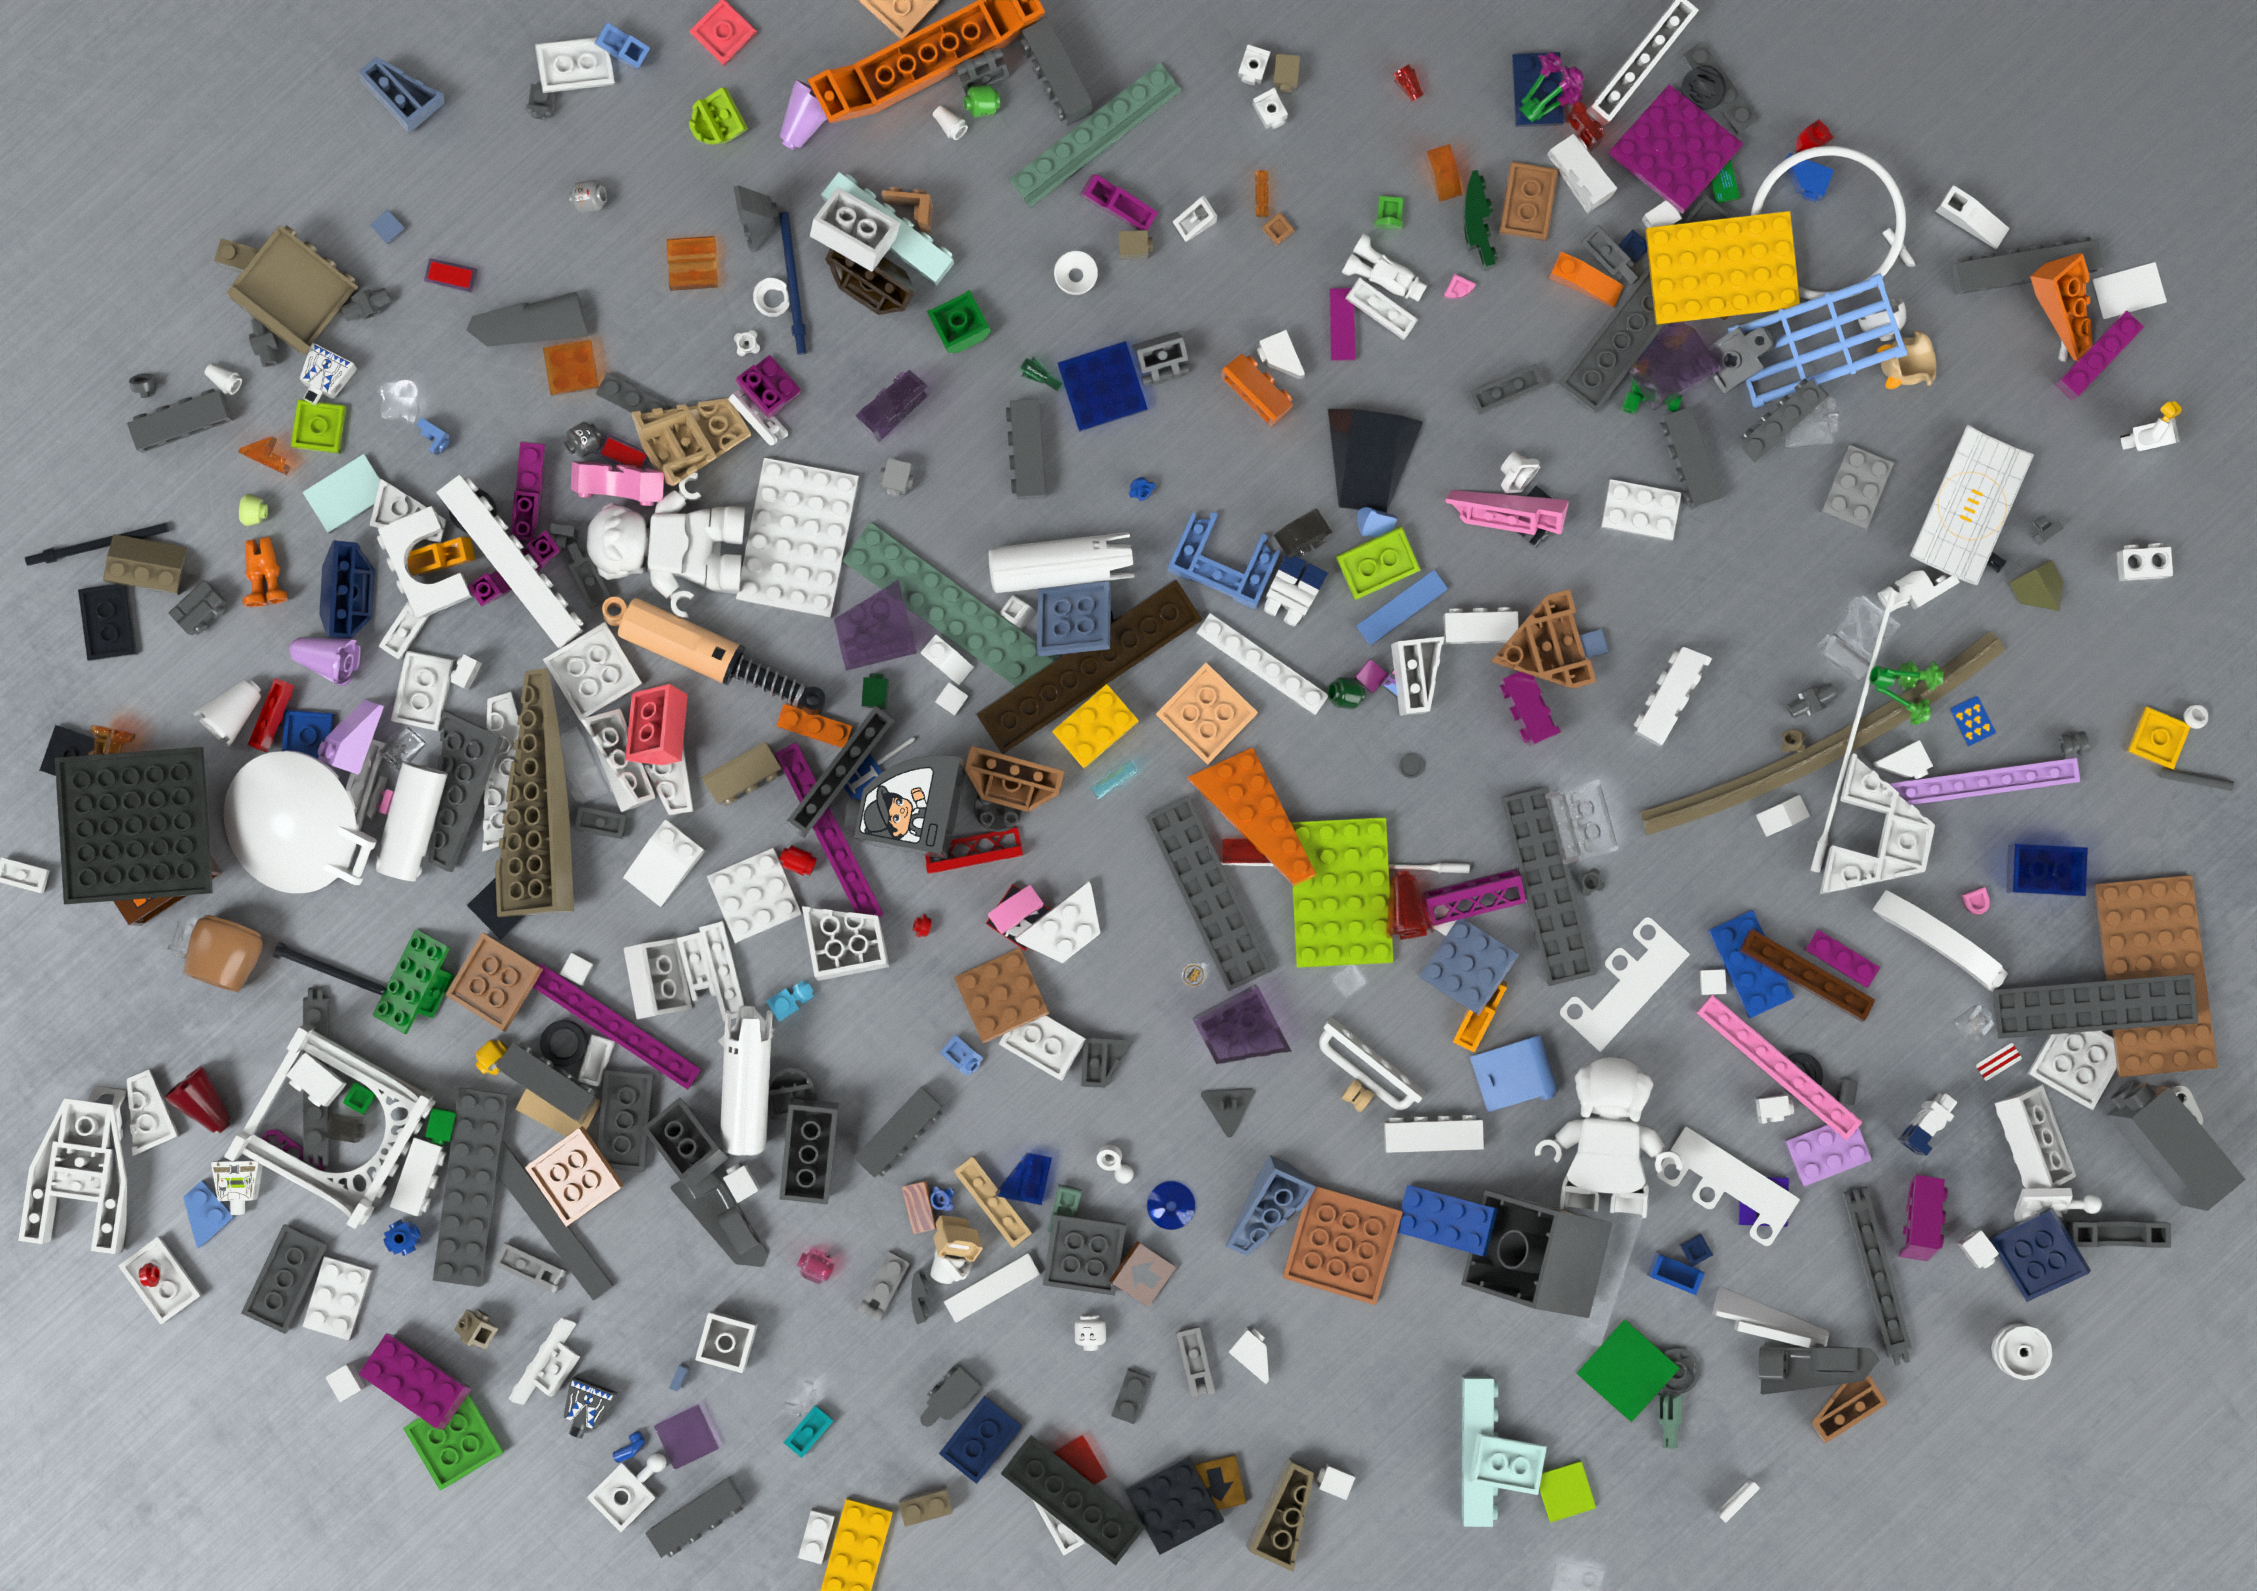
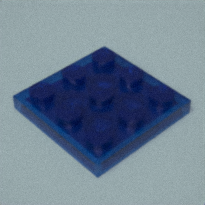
[1057,341,1148,432]

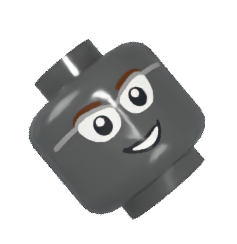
[564,422,602,458]

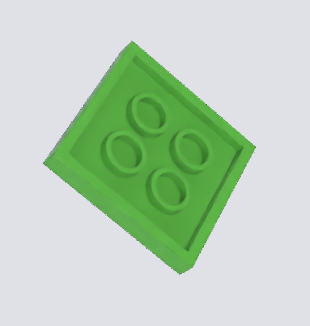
[403,1393,504,1491]

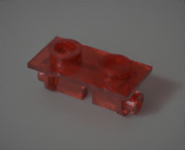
[1222,839,1271,863]

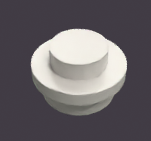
[2184,705,2208,729]

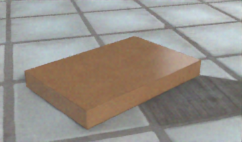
[1499,162,1558,241]

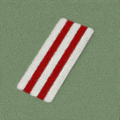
[1976,1043,2022,1081]

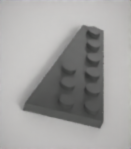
[429,711,504,872]

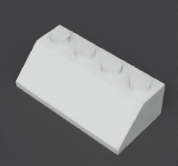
[1995,1085,2076,1189]

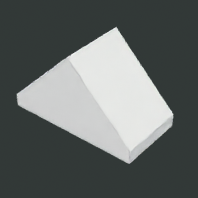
[1173,196,1217,242]
[1756,794,1810,837]

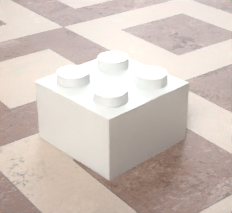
[695,1310,758,1373]

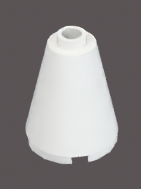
[193,680,261,747]

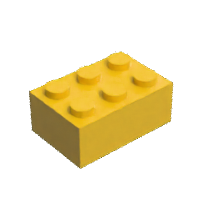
[1052,684,1139,769]

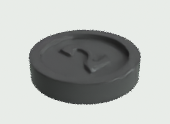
[1399,754,1423,779]

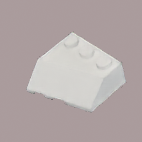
[802,906,889,981]

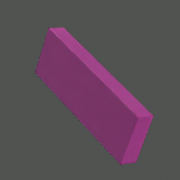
[1329,288,1355,361]

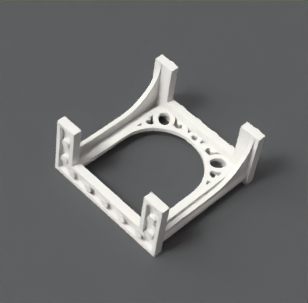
[224,1023,436,1229]

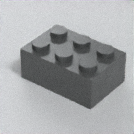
[642,1097,729,1189]

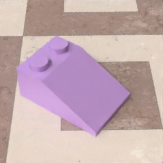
[318,699,384,775]

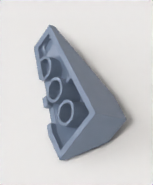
[1226,1155,1316,1256]

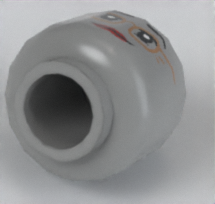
[569,180,607,213]

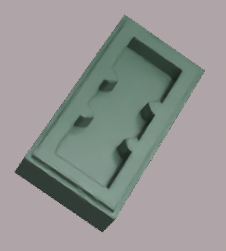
[1047,1184,1082,1233]

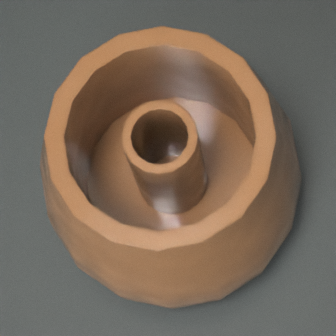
[183,915,263,993]

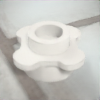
[734,330,760,357]

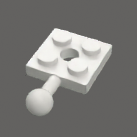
[2014,1188,2102,1222]
[587,1453,666,1532]

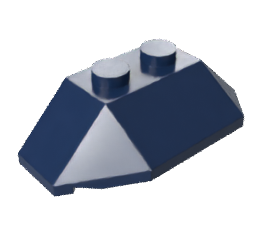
[319,540,375,639]

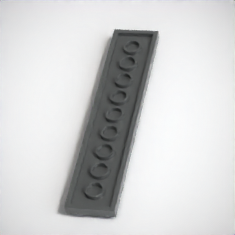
[1557,195,1735,414]

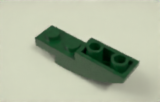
[1463,170,1498,271]

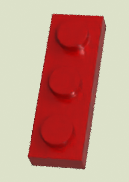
[248,678,294,753]

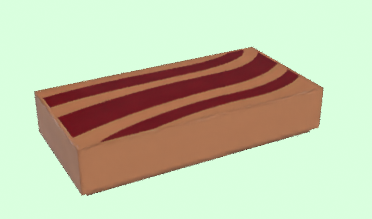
[902,1181,937,1234]

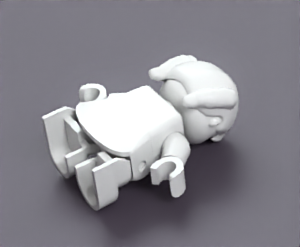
[587,473,745,619]
[1535,1057,1683,1218]

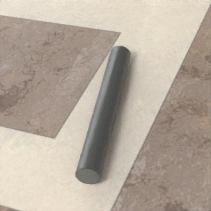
[2159,768,2234,791]

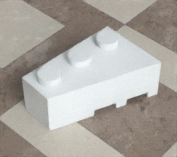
[1547,134,1617,214]

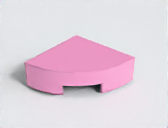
[1444,274,1476,299]

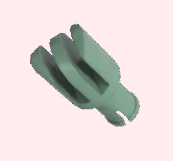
[1658,1393,1683,1449]

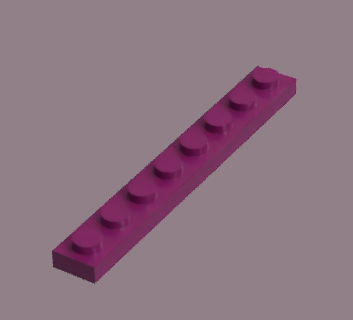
[775,742,884,917]
[533,963,702,1090]

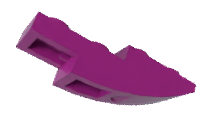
[511,441,546,541]

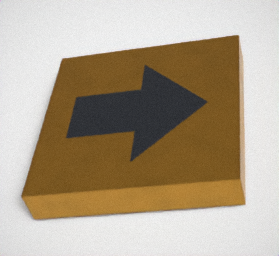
[1195,1455,1246,1510]

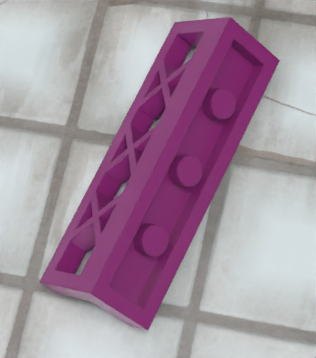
[1423,869,1526,926]

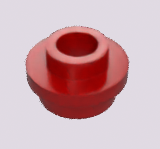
[912,914,932,938]
[138,1263,161,1287]

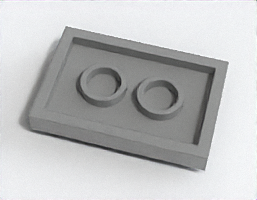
[1821,445,1894,530]

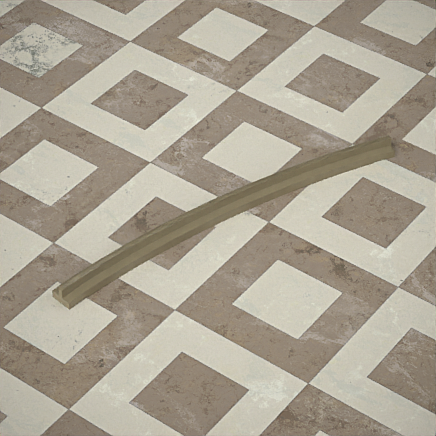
[1639,631,2006,835]

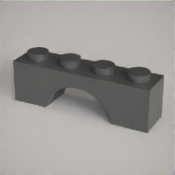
[2066,1221,2171,1248]

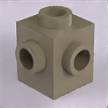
[454,1309,498,1350]

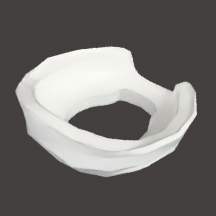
[753,278,790,317]

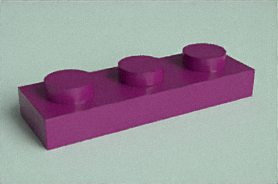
[1804,929,1880,988]

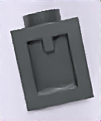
[525,84,556,120]

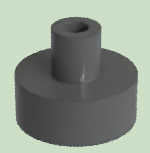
[129,373,155,398]

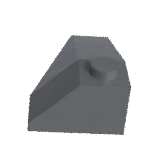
[734,185,779,253]

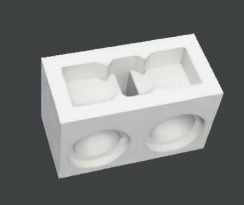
[2117,543,2173,581]

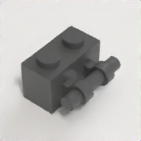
[1132,332,1190,386]

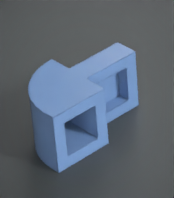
[594,22,650,69]

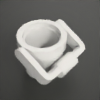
[1500,451,1540,493]
[930,1250,972,1284]

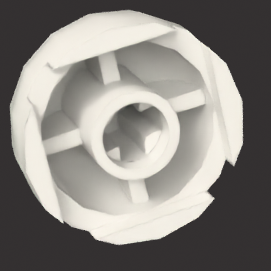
[1858,299,1907,341]

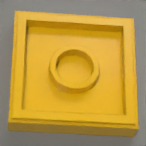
[2127,707,2191,770]

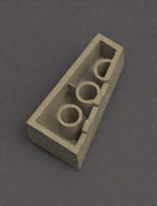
[1246,1458,1314,1572]

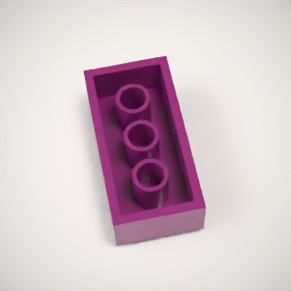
[359,1333,472,1430]

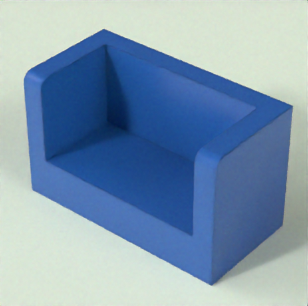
[1647,1252,1705,1295]

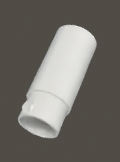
[374,762,448,881]

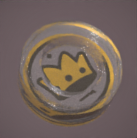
[1182,963,1206,987]

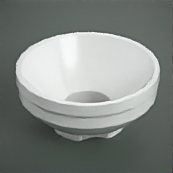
[1054,251,1098,295]

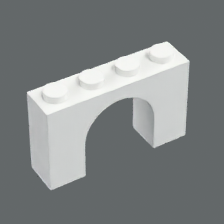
[377,506,473,619]

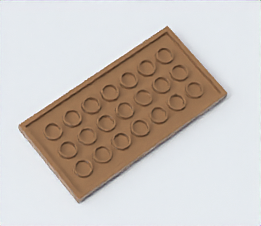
[2094,875,2218,1078]

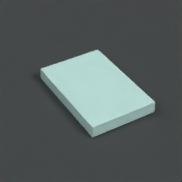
[303,454,380,534]
[1468,1433,1547,1495]

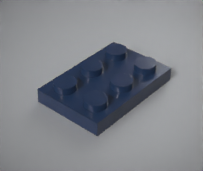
[1512,52,1564,127]
[939,1395,1022,1484]

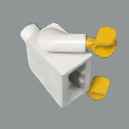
[2120,401,2182,451]

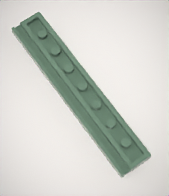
[1009,62,1181,208]

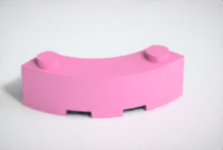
[571,461,664,506]

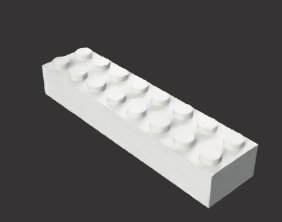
[436,474,584,649]

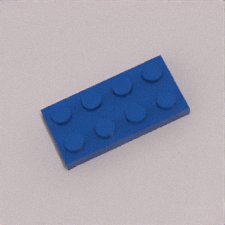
[1708,910,1794,1018]
[1397,1185,1498,1257]

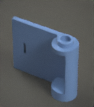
[1470,1035,1558,1112]

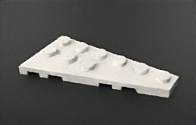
[482,692,520,852]

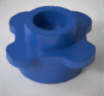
[1128,477,1156,501]
[930,1186,954,1212]

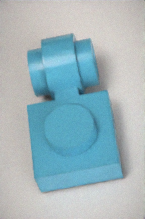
[766,980,815,1022]

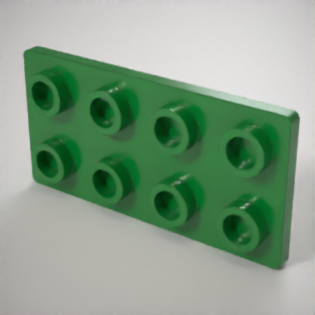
[373,929,454,1034]

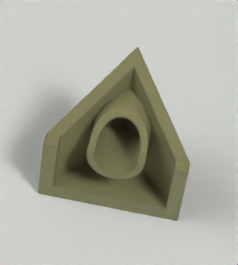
[2009,560,2063,611]

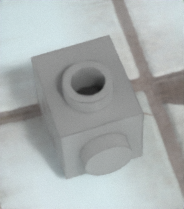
[878,458,915,497]

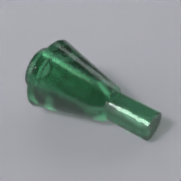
[1019,356,1062,391]

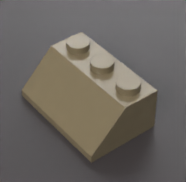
[103,534,187,595]
[701,742,783,806]

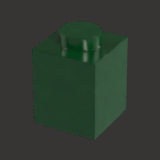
[861,673,889,709]

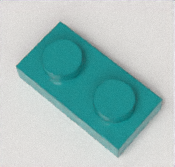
[783,1405,834,1458]

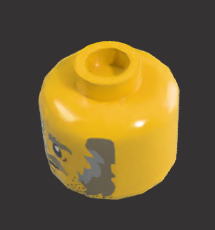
[475,1039,509,1075]

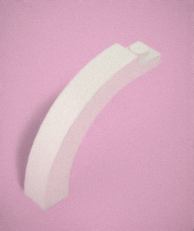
[1873,890,2008,993]

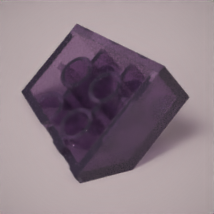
[1628,322,1720,410]
[855,370,930,443]
[834,579,917,671]
[1191,984,1292,1064]

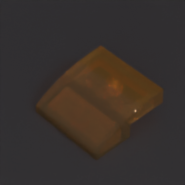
[667,236,718,291]

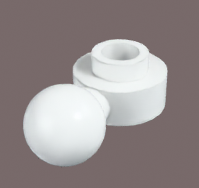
[1097,1145,1134,1184]

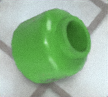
[963,85,1000,117]

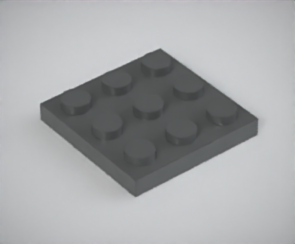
[1043,1213,1126,1296]

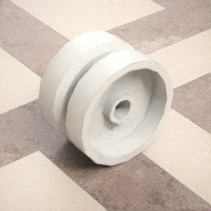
[1991,1323,2052,1380]

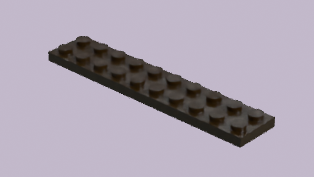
[976,579,1202,754]

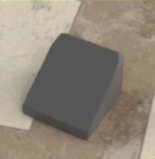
[1836,1079,1858,1105]

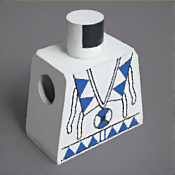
[300,343,357,405]

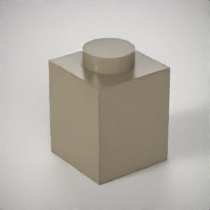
[1273,54,1300,92]
[1119,230,1153,260]

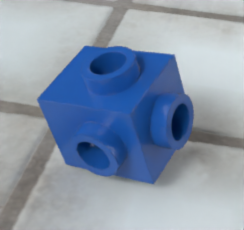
[383,1219,421,1256]

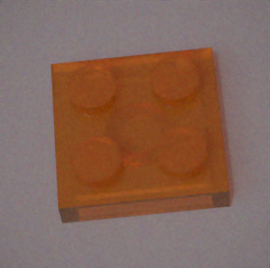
[543,340,599,396]

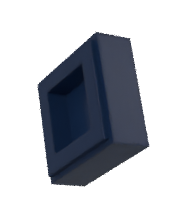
[1619,229,1647,263]
[1679,1233,1713,1267]

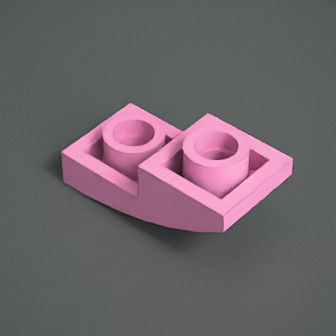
[988,885,1044,935]

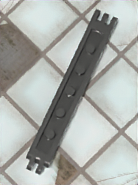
[303,987,330,1167]
[1843,1186,1912,1366]

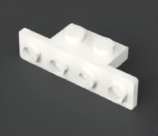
[509,1317,580,1405]

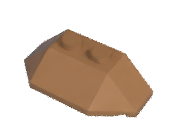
[965,746,1065,812]

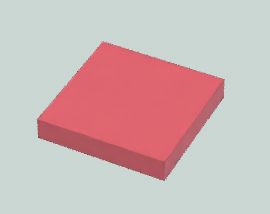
[689,0,757,66]

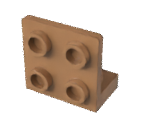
[882,187,933,233]

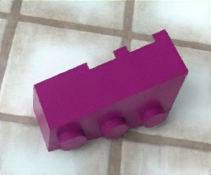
[1499,672,1561,747]
[1899,1175,1948,1262]

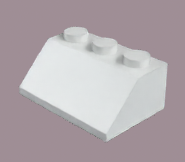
[624,938,692,1019]

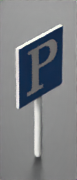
[844,737,916,800]

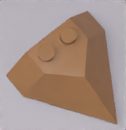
[1490,589,1597,689]

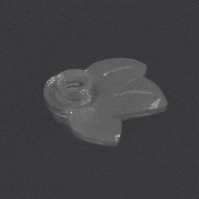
[377,380,419,425]

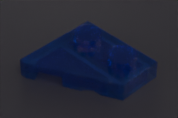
[995,1152,1052,1205]

